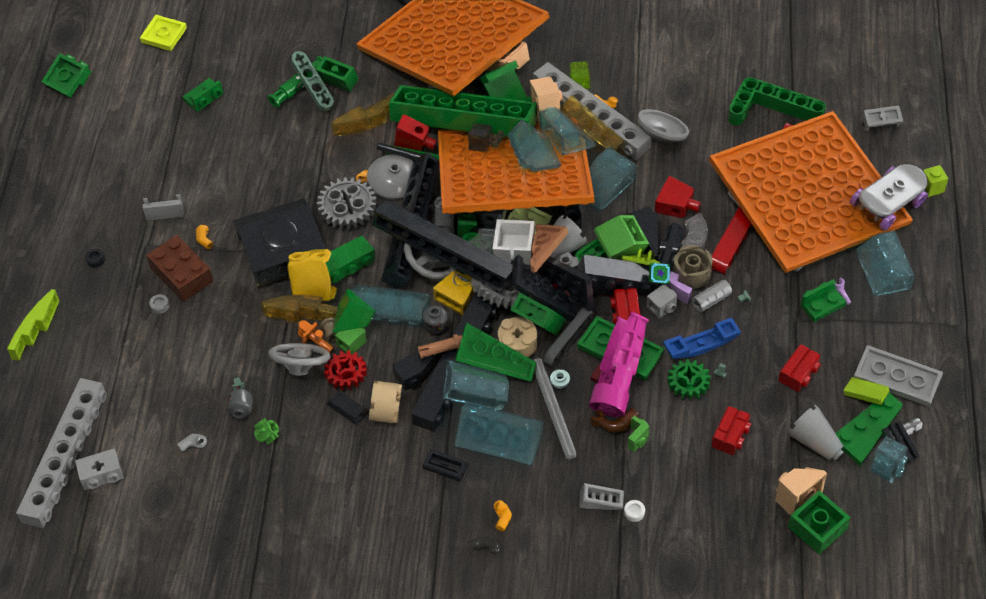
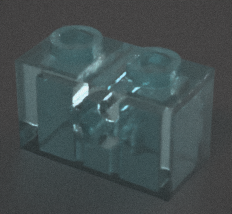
[870,436,909,483]

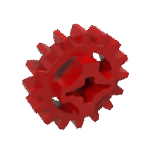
[324,350,367,391]

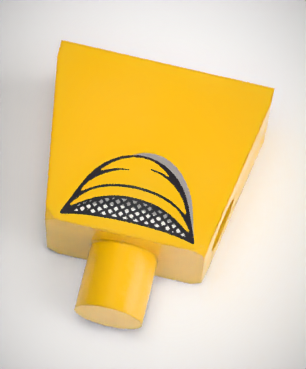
[433,271,477,315]

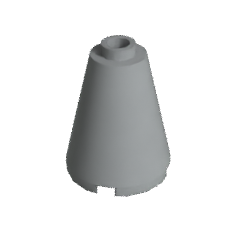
[550,215,587,258]
[787,405,844,461]

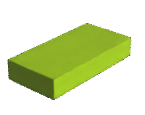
[843,377,889,405]

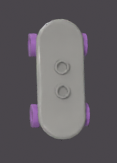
[849,164,928,231]

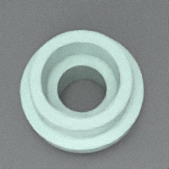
[550,370,570,389]

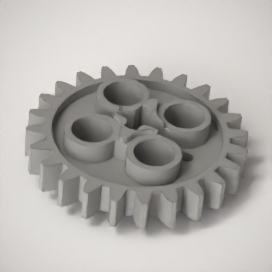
[317,177,377,229]
[470,277,526,308]

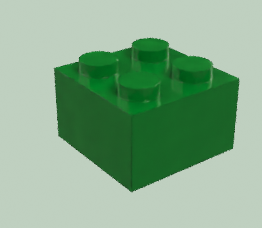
[788,490,851,554]

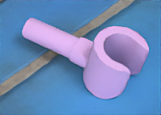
[835,278,851,305]

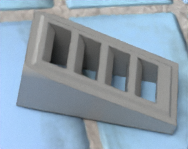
[579,483,624,510]

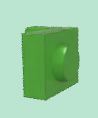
[628,416,650,452]

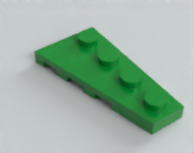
[455,322,536,381]
[835,392,903,467]

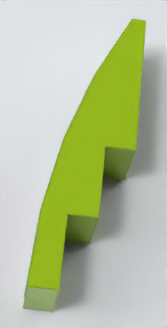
[7,289,59,361]

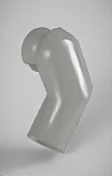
[177,434,207,452]

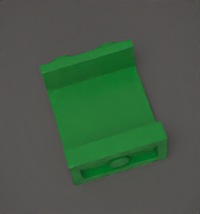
[480,60,532,101]

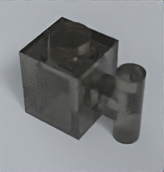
[468,123,505,152]

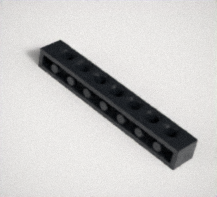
[381,152,440,289]

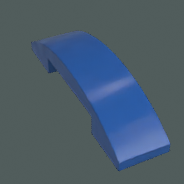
[663,318,741,359]

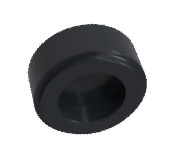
[85,249,105,268]

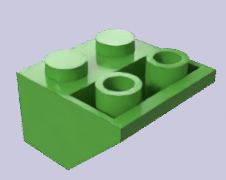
[594,215,649,259]

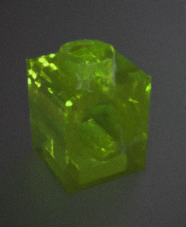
[570,61,590,89]

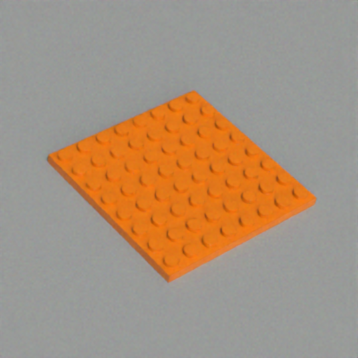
[356,0,550,96]
[709,111,913,273]
[438,120,594,214]

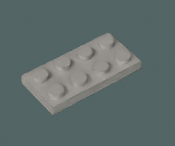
[854,345,943,407]

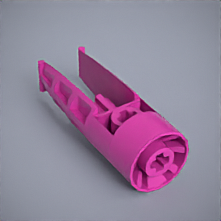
[589,311,649,417]

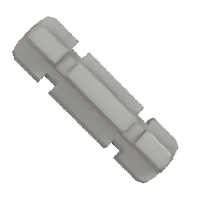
[889,418,923,442]

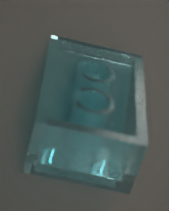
[589,146,637,211]

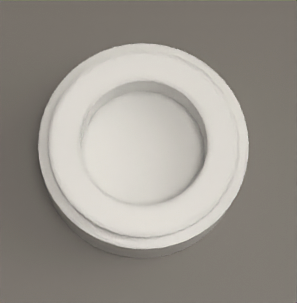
[624,500,645,522]

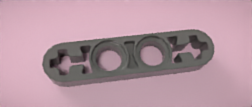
[544,308,594,367]

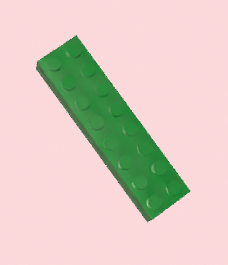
[389,85,537,140]

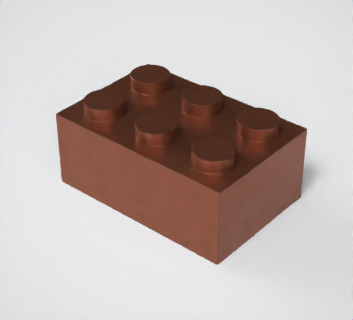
[146,235,213,302]

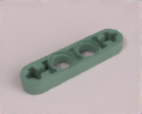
[291,51,334,112]

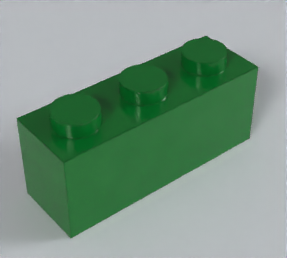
[320,236,375,284]

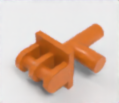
[298,320,334,353]

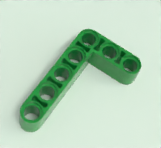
[728,77,826,126]

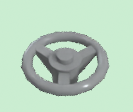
[404,243,457,279]
[268,343,331,375]

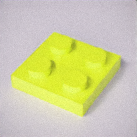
[140,15,187,51]

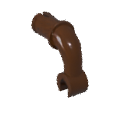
[590,408,639,433]

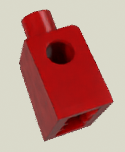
[394,114,437,151]
[654,176,702,218]

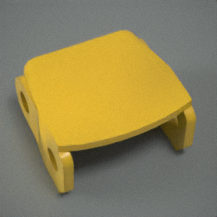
[288,249,337,301]

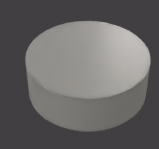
[149,294,169,314]

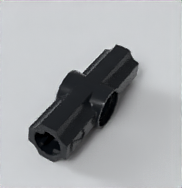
[657,223,684,271]

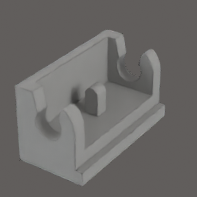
[860,105,903,131]
[143,194,183,221]

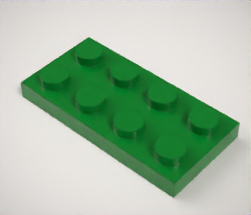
[577,316,665,381]

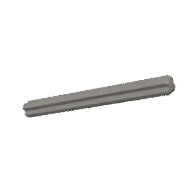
[534,358,576,460]

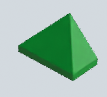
[457,214,477,237]

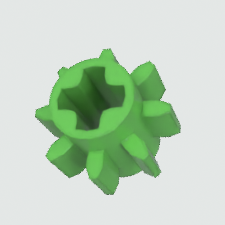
[254,418,279,444]

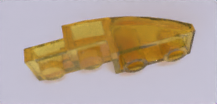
[331,93,394,136]
[560,95,625,154]
[261,295,338,322]

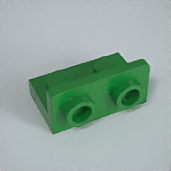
[182,78,224,112]
[800,279,846,322]

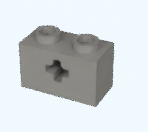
[75,448,124,490]

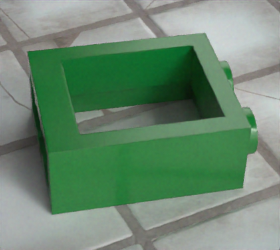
[510,293,566,336]

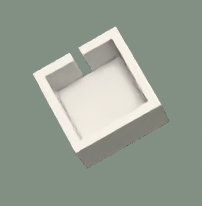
[493,219,535,265]

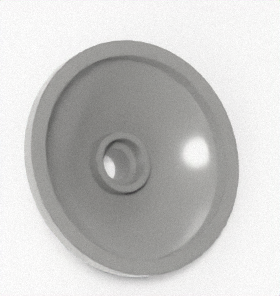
[637,109,689,142]
[367,154,413,200]

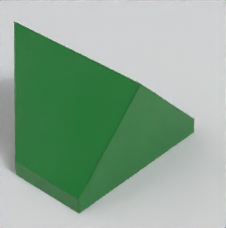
[332,289,376,333]

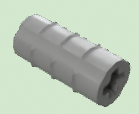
[691,280,732,313]

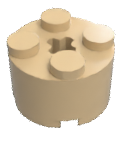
[498,317,537,357]
[369,381,402,423]

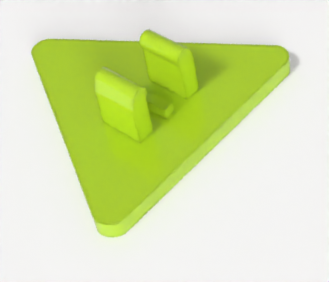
[622,248,661,265]

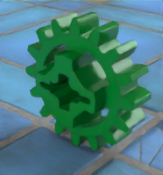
[667,359,711,400]

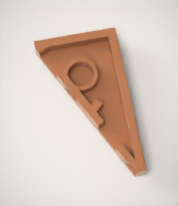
[530,224,569,273]

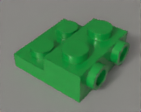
[41,53,92,98]

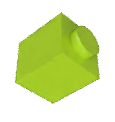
[923,165,949,197]

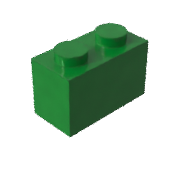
[316,56,359,92]

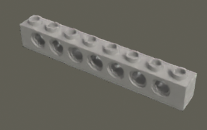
[533,62,652,160]
[16,378,107,528]

